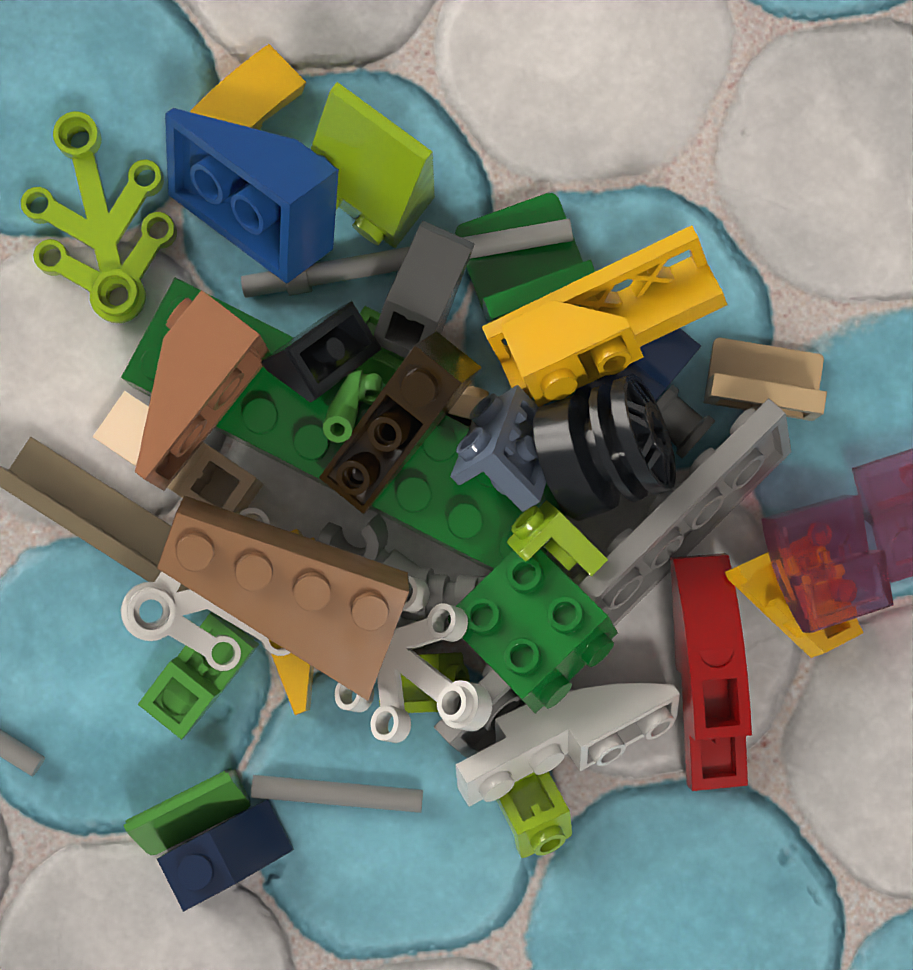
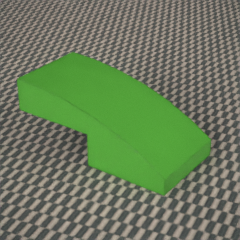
[138,612,259,740]

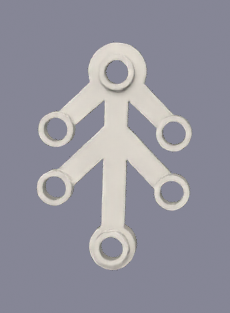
[121,507,337,671]
[335,576,492,743]

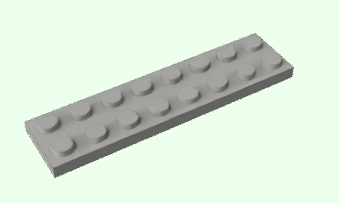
[434,398,791,758]

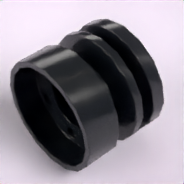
[533,373,676,521]

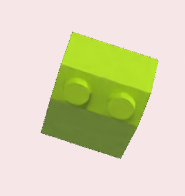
[311,82,435,249]

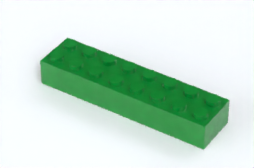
[121,277,566,571]

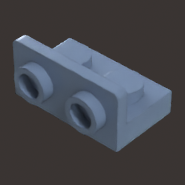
[450,385,546,512]

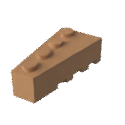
[157,495,409,701]

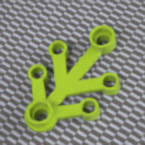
[21,111,177,323]

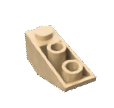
[93,391,264,513]

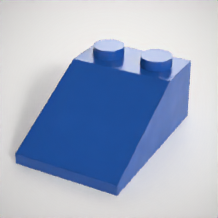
[165,108,339,284]

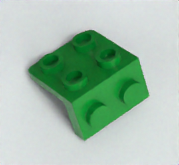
[455,193,595,324]
[448,549,618,714]

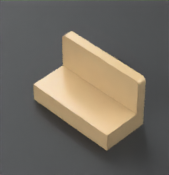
[703,337,827,421]

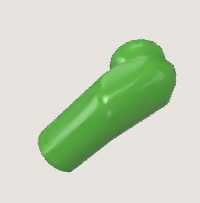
[323,370,383,443]

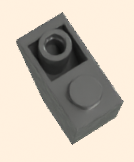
[374,221,475,358]

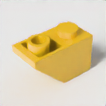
[500,300,644,407]

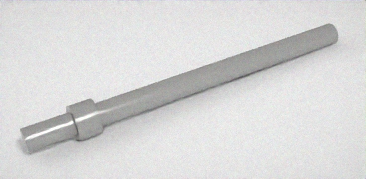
[241,218,574,298]

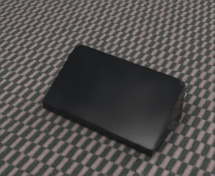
[260,301,382,402]

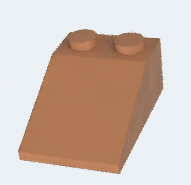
[135,290,271,491]

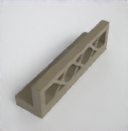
[0,437,189,592]

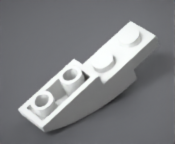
[456,683,680,807]

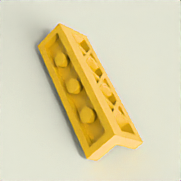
[482,225,727,399]

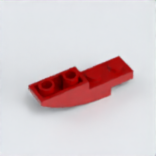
[670,553,752,791]

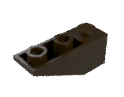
[319,331,482,514]

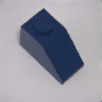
[157,799,294,912]

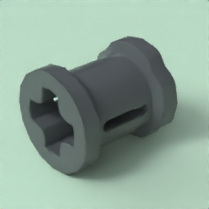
[656,384,715,459]

